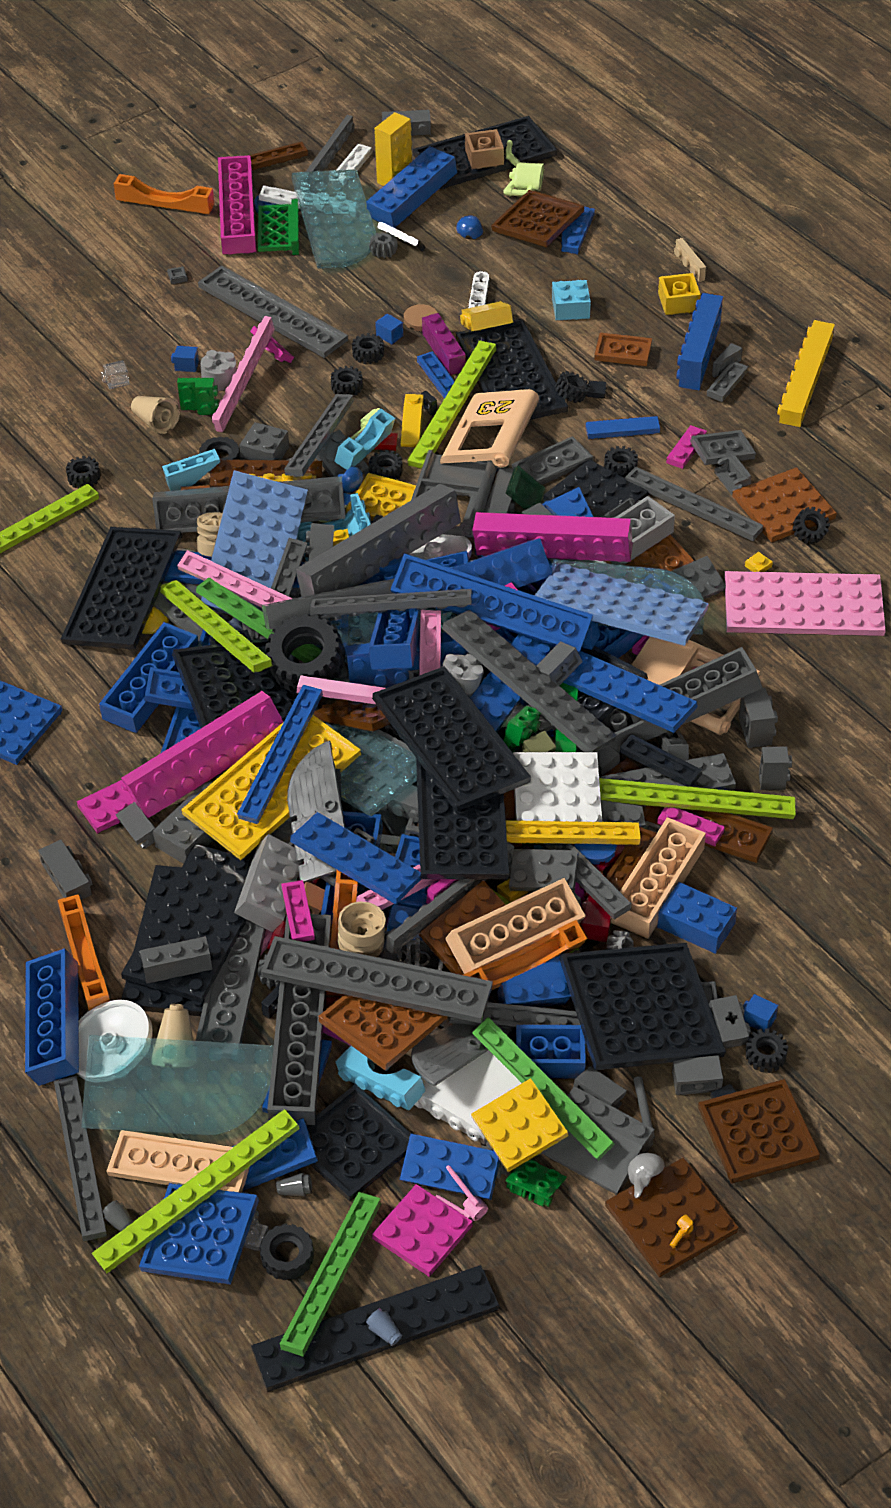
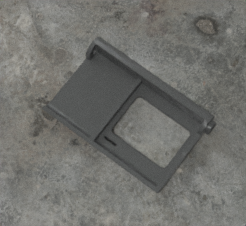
[411,450,498,537]

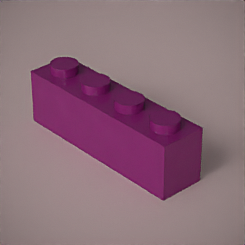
[422,313,466,375]

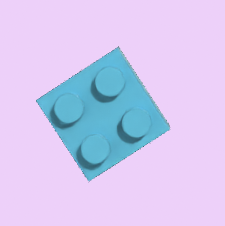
[552,280,591,320]

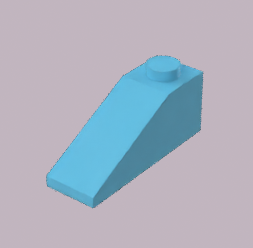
[162,449,220,491]

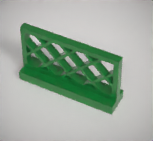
[258,199,299,255]

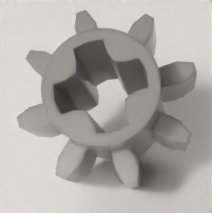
[606,930,634,950]

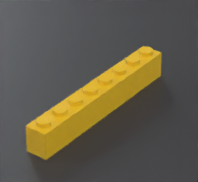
[777,320,835,427]

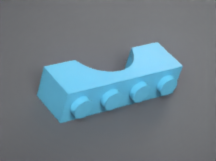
[334,408,395,470]
[336,1046,426,1111]

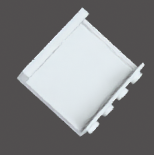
[415,1050,522,1145]

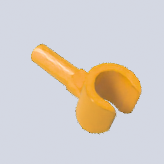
[670,1215,694,1248]

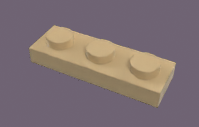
[674,238,706,282]

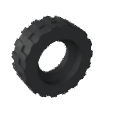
[199,436,241,473]
[260,1224,314,1280]

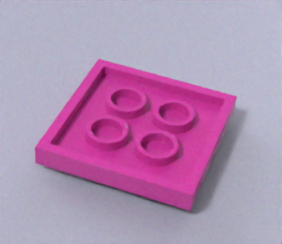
[372,1184,473,1277]

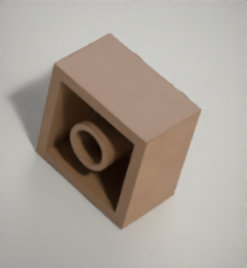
[465,129,504,169]

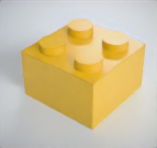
[658,273,701,315]

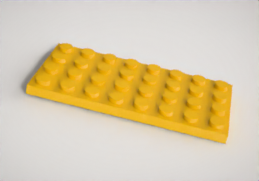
[181,715,361,860]

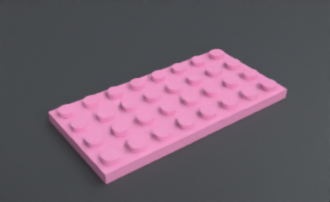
[725,571,885,636]

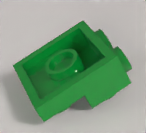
[177,378,220,415]
[503,706,541,753]

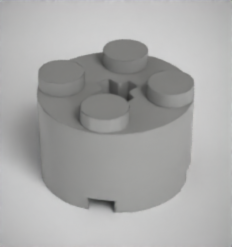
[200,350,237,391]
[442,654,483,698]

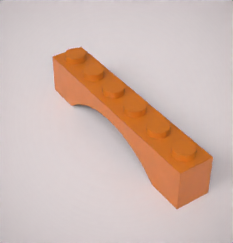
[114,174,215,214]
[326,870,358,996]
[58,894,110,1011]
[464,920,587,991]

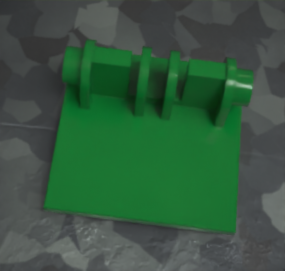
[506,1160,567,1207]

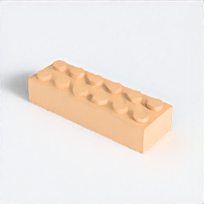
[610,817,706,939]
[445,878,585,974]

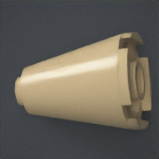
[131,396,180,434]
[151,1004,197,1067]

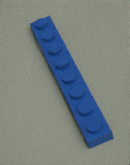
[237,685,323,824]

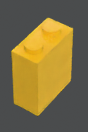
[460,301,513,331]

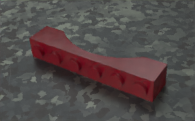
[579,844,625,942]

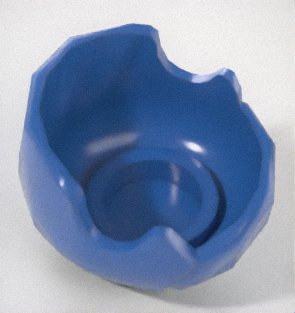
[456,215,483,239]
[338,467,363,493]

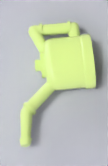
[503,140,544,197]

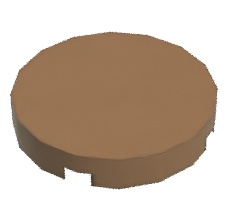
[404,304,438,331]

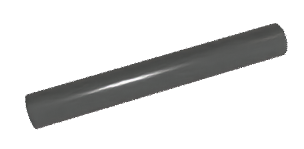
[633,1077,655,1139]

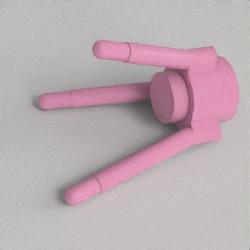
[435,1165,488,1221]

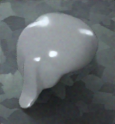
[628,1153,665,1198]

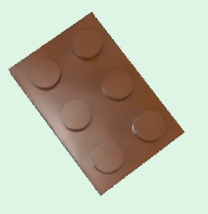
[594,332,652,366]

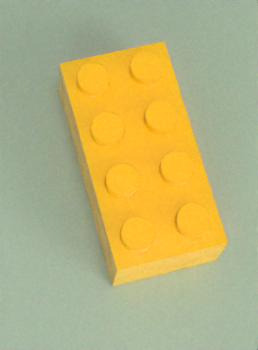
[375,112,412,186]

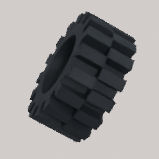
[352,333,384,364]
[330,366,363,396]
[555,371,590,403]
[604,446,638,477]
[369,450,403,480]
[66,456,101,489]
[792,507,830,544]
[746,1029,788,1073]

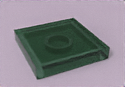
[505,466,545,510]

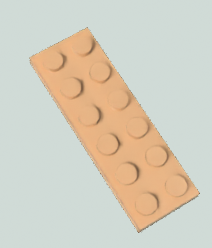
[107,1130,250,1193]

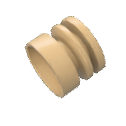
[197,512,223,557]
[338,901,386,957]

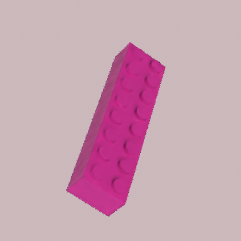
[218,155,256,255]
[473,512,633,562]
[121,691,283,819]

